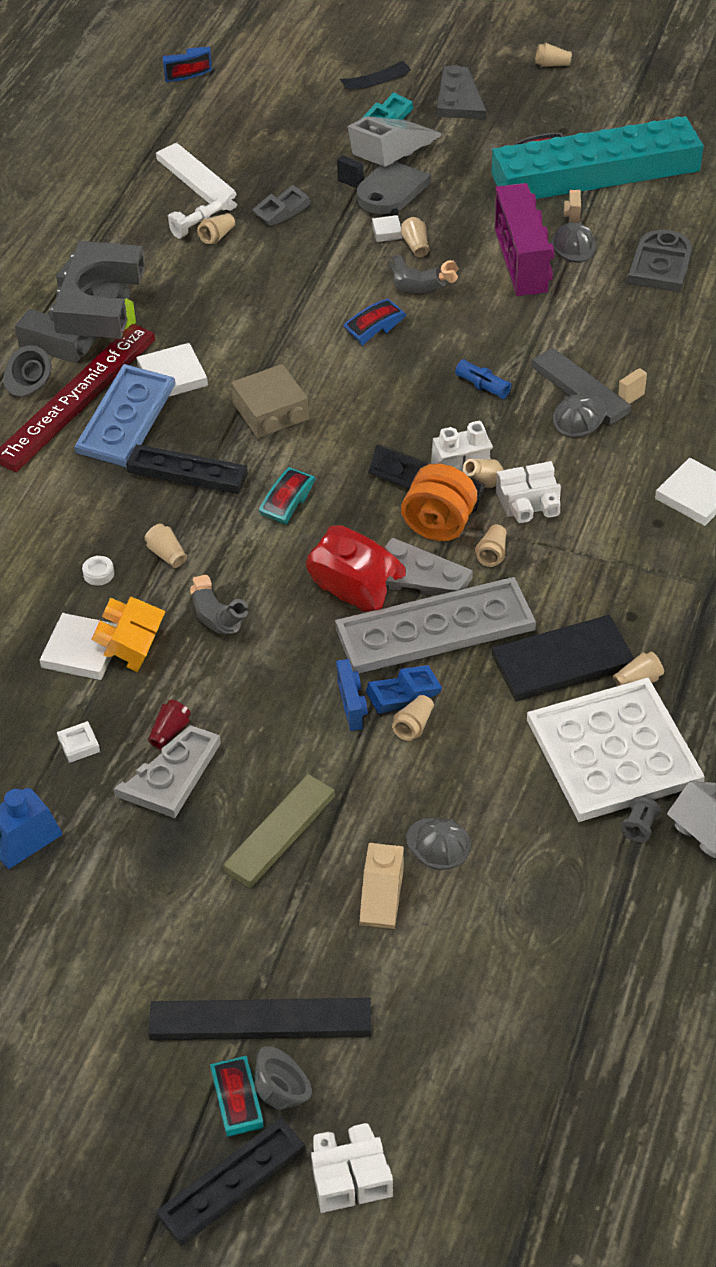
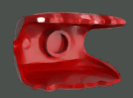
[306,525,406,613]

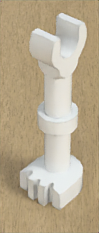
[168,188,237,238]

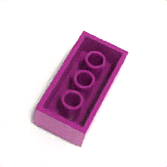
[494,183,554,296]

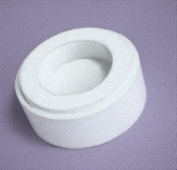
[82,556,114,586]

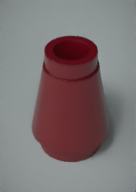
[147,699,191,750]

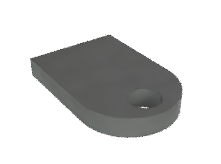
[357,162,431,214]
[628,230,692,292]

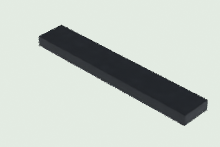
[149,998,371,1040]

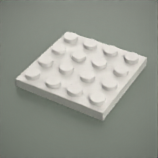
[527,678,705,822]

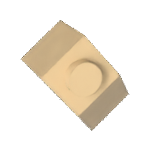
[360,843,404,929]

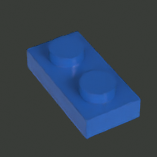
[336,659,368,731]

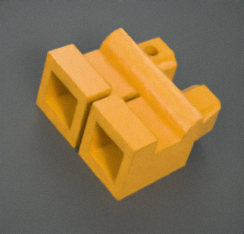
[91,596,166,673]

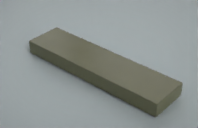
[223,774,335,889]

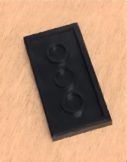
[492,614,635,702]

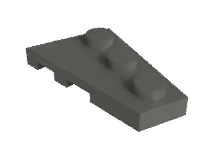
[437,65,486,119]

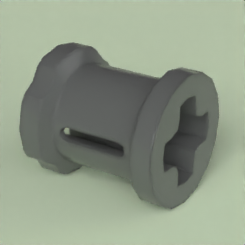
[620,796,661,842]

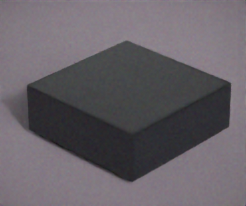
[337,156,364,188]

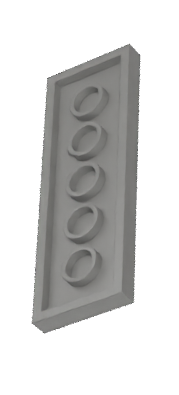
[335,577,536,674]

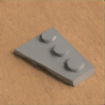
[385,538,473,596]
[114,725,221,818]

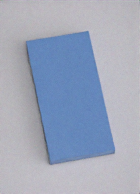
[74,364,176,467]

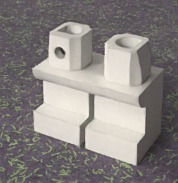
[431,421,493,472]
[496,461,561,523]
[311,1123,393,1213]

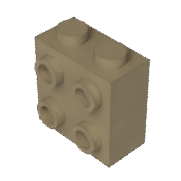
[231,364,309,438]

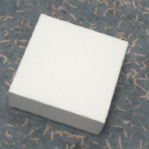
[372,215,402,242]
[57,721,100,763]

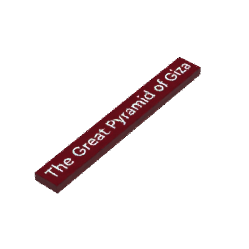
[0,323,155,472]

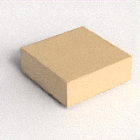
[618,368,647,404]

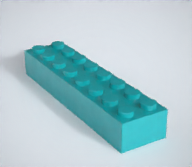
[491,116,704,199]

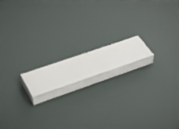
[156,143,235,204]

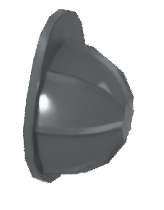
[551,222,596,263]
[3,345,52,397]
[553,393,607,438]
[406,817,471,870]
[255,1046,312,1110]

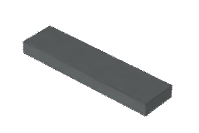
[532,347,631,425]

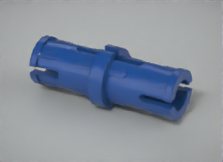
[455,359,511,399]

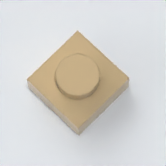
[564,190,581,223]

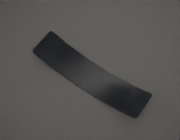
[339,61,411,89]

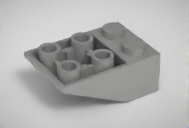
[348,116,441,167]

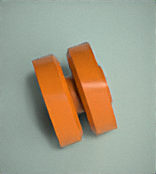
[401,463,477,541]

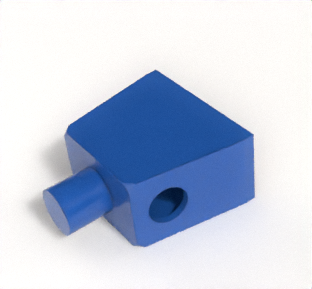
[0,788,63,870]

